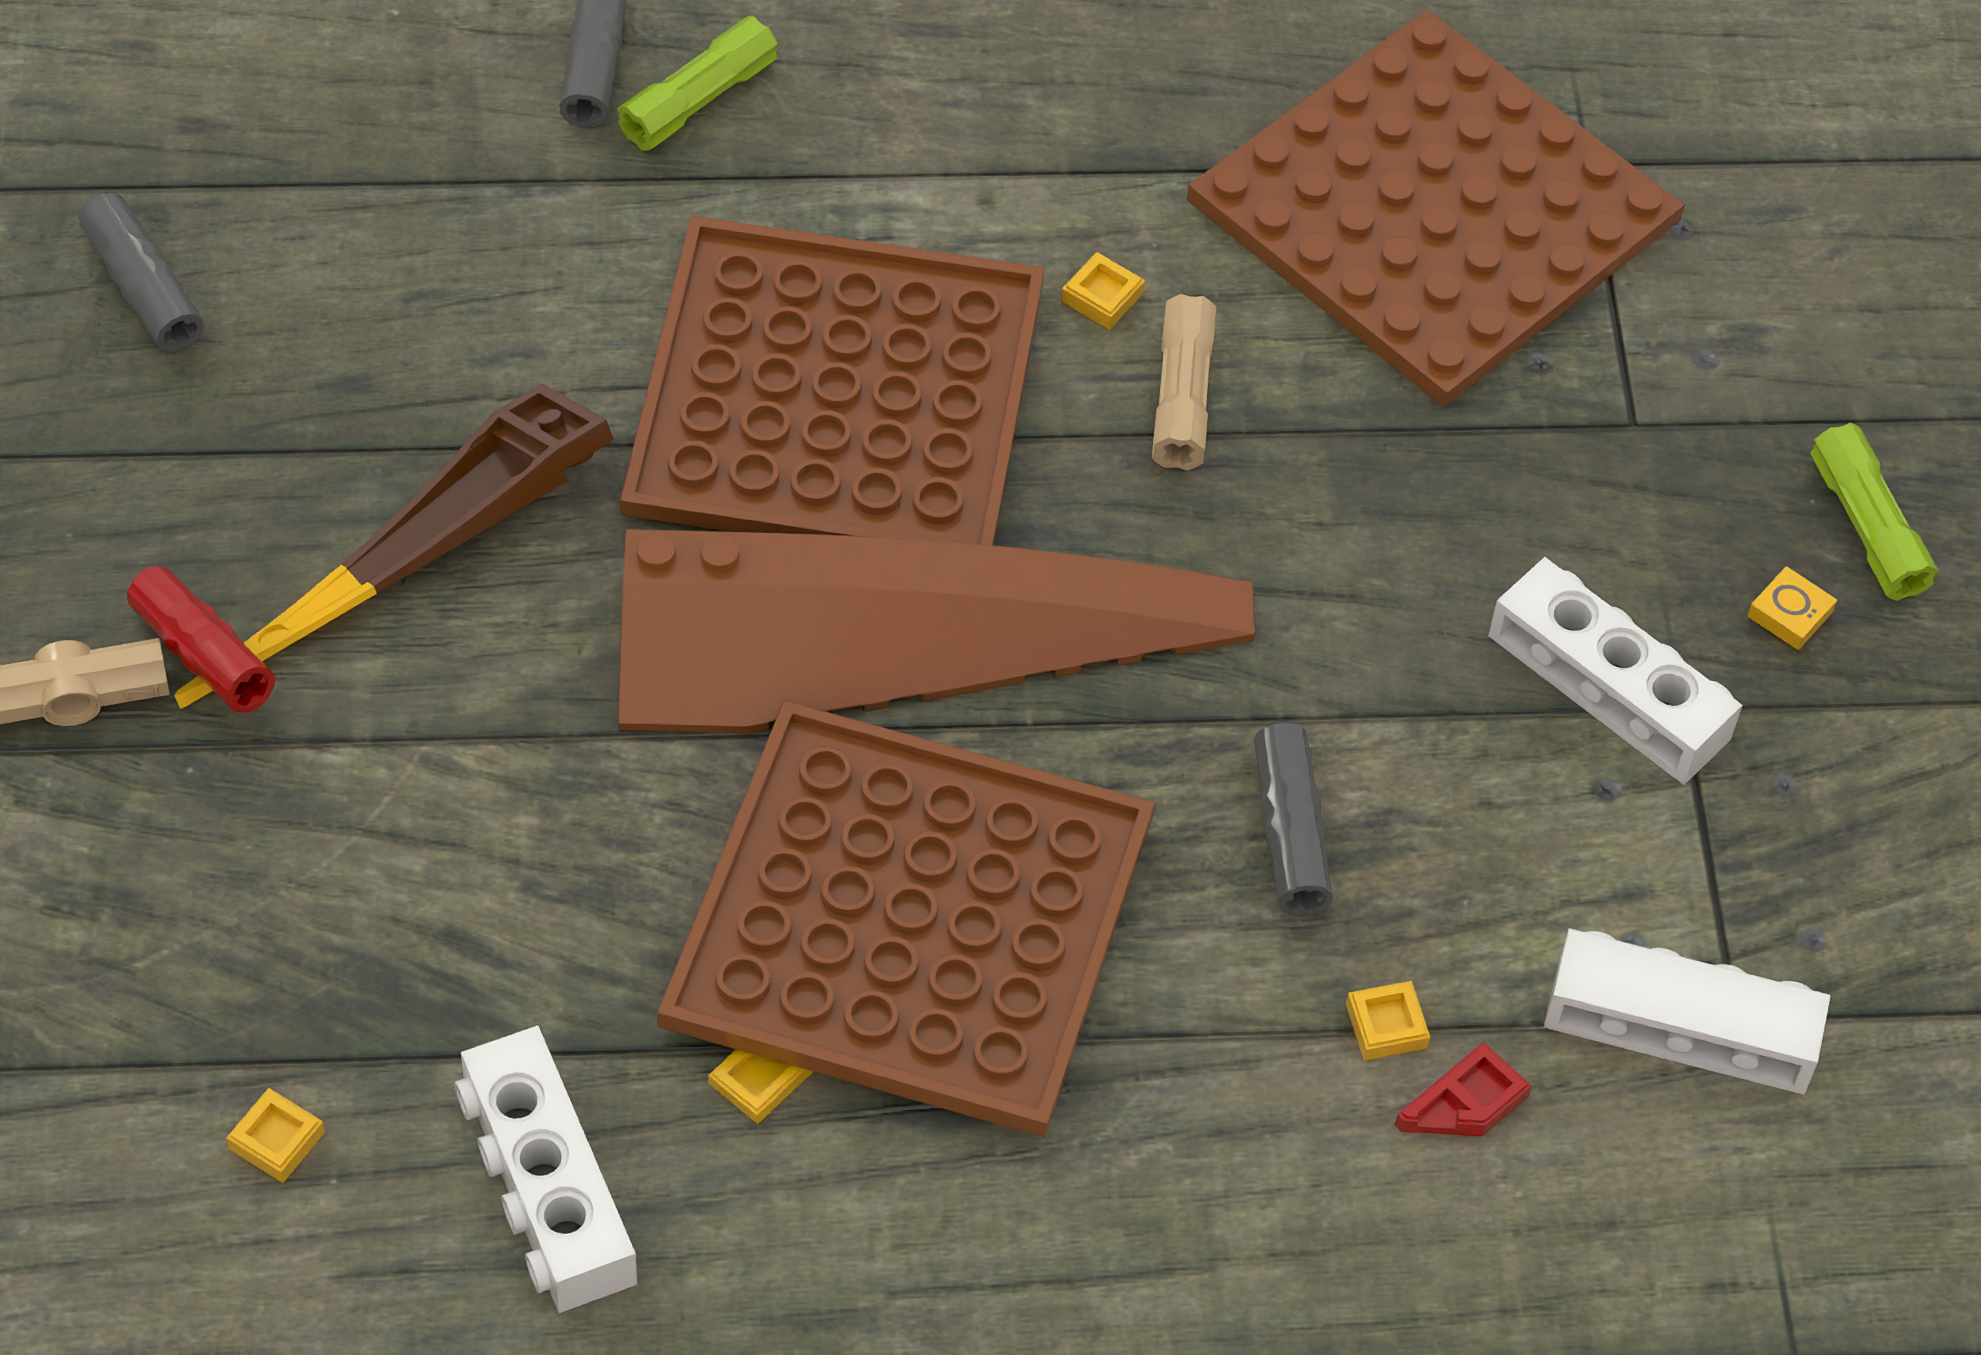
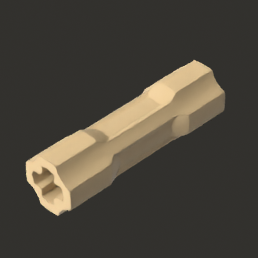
[1152,294,1217,471]

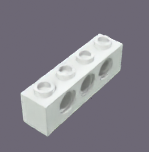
[1488,557,1743,785]
[454,1025,637,1313]

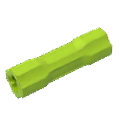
[617,16,778,151]
[1810,422,1939,601]

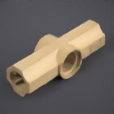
[0,638,170,726]

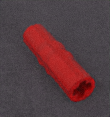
[127,566,275,713]

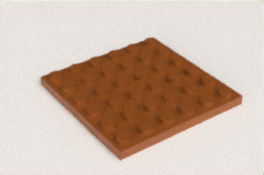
[1187,9,1685,407]
[620,216,1045,546]
[657,700,1155,1138]

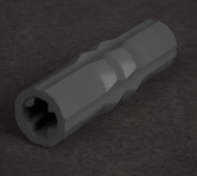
[559,0,627,128]
[78,192,204,352]
[1254,722,1333,915]

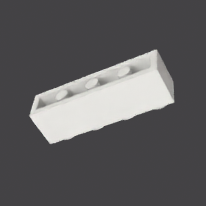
[1544,928,1831,1095]

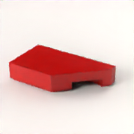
[1395,1041,1532,1136]

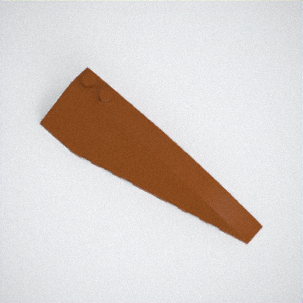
[618,529,1255,733]

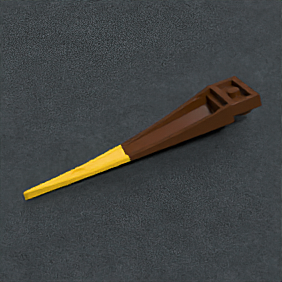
[174,383,614,709]

